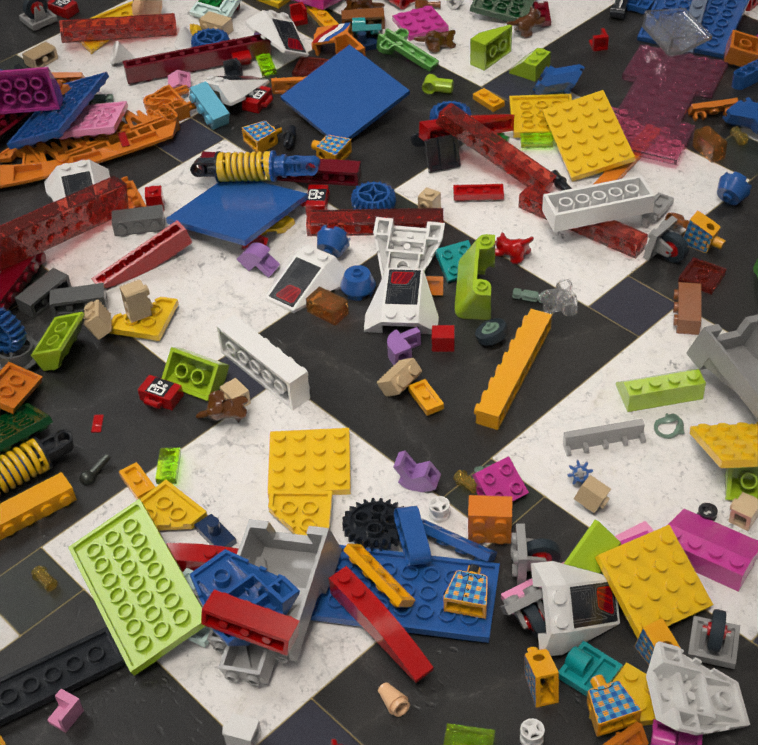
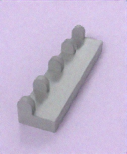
[563,419,646,456]

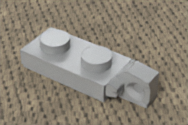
[641,192,674,228]

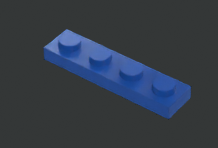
[422,518,497,562]

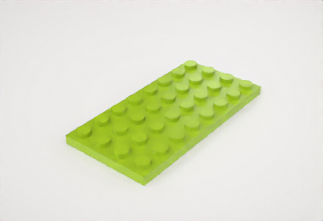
[68,499,205,676]

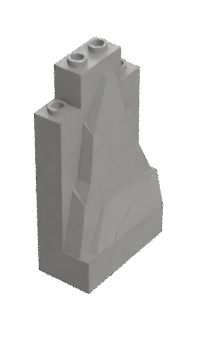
[686,315,758,420]
[207,519,342,685]

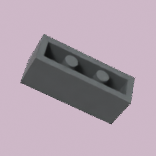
[112,205,165,236]
[15,268,72,319]
[50,283,107,317]

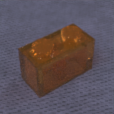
[692,126,728,163]
[306,286,349,326]

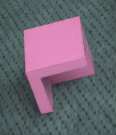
[168,70,191,89]
[48,689,84,733]

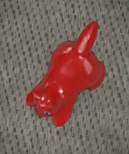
[495,232,534,264]

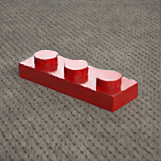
[453,184,504,201]

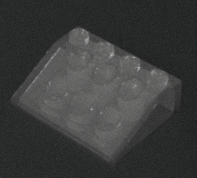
[642,8,713,56]

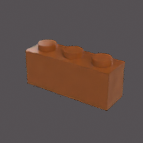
[341,7,385,29]
[673,282,701,335]

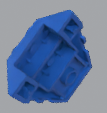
[190,549,300,646]

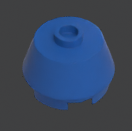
[717,171,752,205]
[317,225,350,258]
[340,265,376,301]

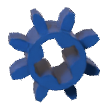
[567,460,593,485]

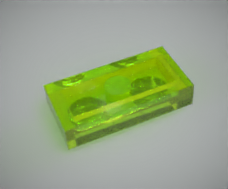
[255,53,276,77]
[520,133,553,149]
[155,448,181,484]
[443,723,495,745]

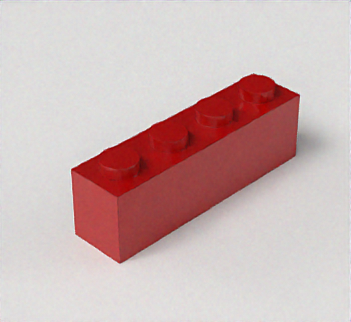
[201,589,300,656]

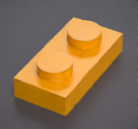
[473,88,505,112]
[408,379,444,416]
[119,462,155,500]

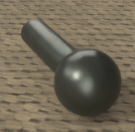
[79,453,111,486]

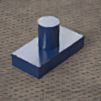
[357,31,377,51]
[194,513,237,547]

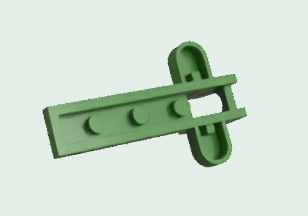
[377,28,439,72]

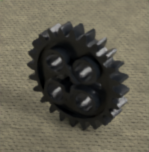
[342,498,404,551]

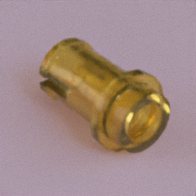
[730,127,748,145]
[453,470,477,494]
[31,565,58,591]

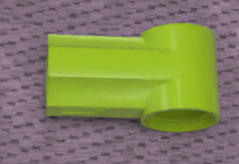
[422,74,454,94]

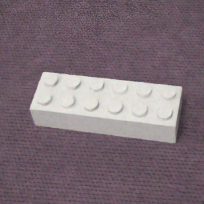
[542,175,655,232]
[216,315,310,410]

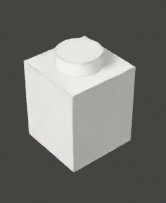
[222,713,262,745]

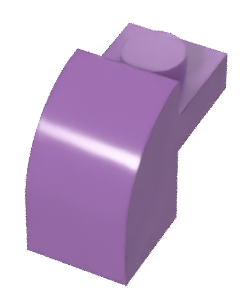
[236,242,280,277]
[387,327,421,365]
[393,451,441,492]

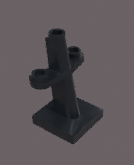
[411,133,461,173]

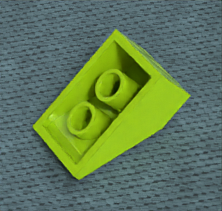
[470,25,512,71]

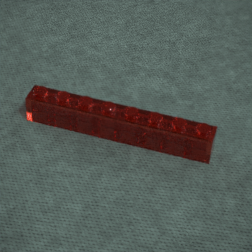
[59,13,177,43]
[436,102,557,197]
[518,184,648,259]
[306,208,444,236]

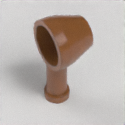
[415,0,441,9]
[665,212,689,229]

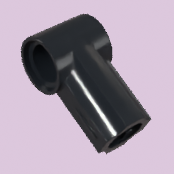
[609,0,629,20]

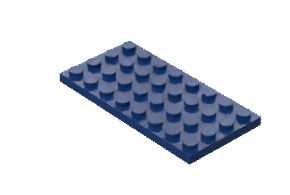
[7,72,109,149]
[310,545,500,643]

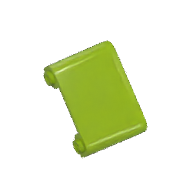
[455,234,495,320]

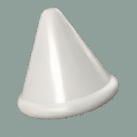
[174,25,193,50]
[110,41,135,65]

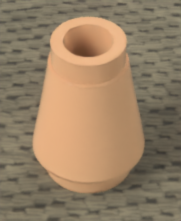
[378,682,410,717]

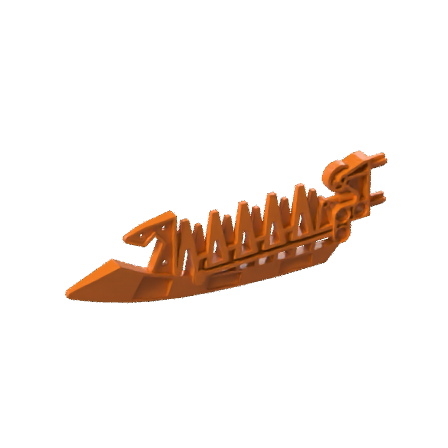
[0,84,196,188]

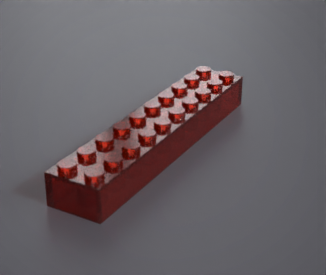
[0,176,128,271]

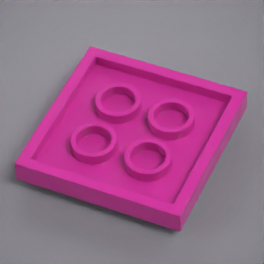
[392,6,449,41]

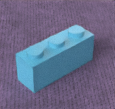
[189,81,230,130]

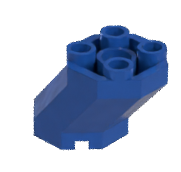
[533,64,585,95]
[723,97,758,134]

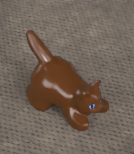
[344,0,385,10]
[507,6,545,38]
[414,30,456,53]
[196,390,248,423]

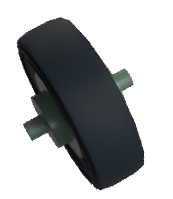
[475,318,509,346]

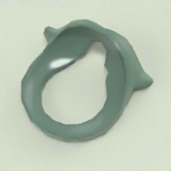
[654,413,685,439]

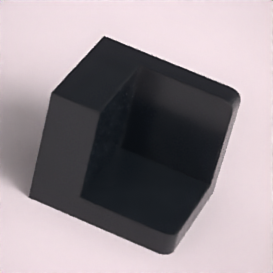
[223,58,243,76]

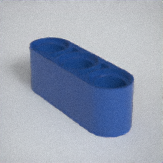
[732,59,758,90]
[394,506,431,566]

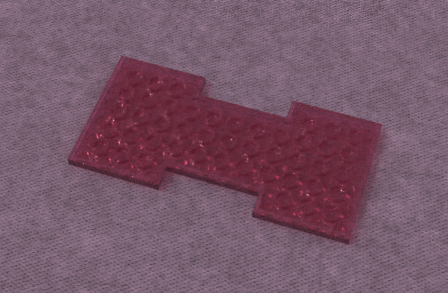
[611,45,728,165]

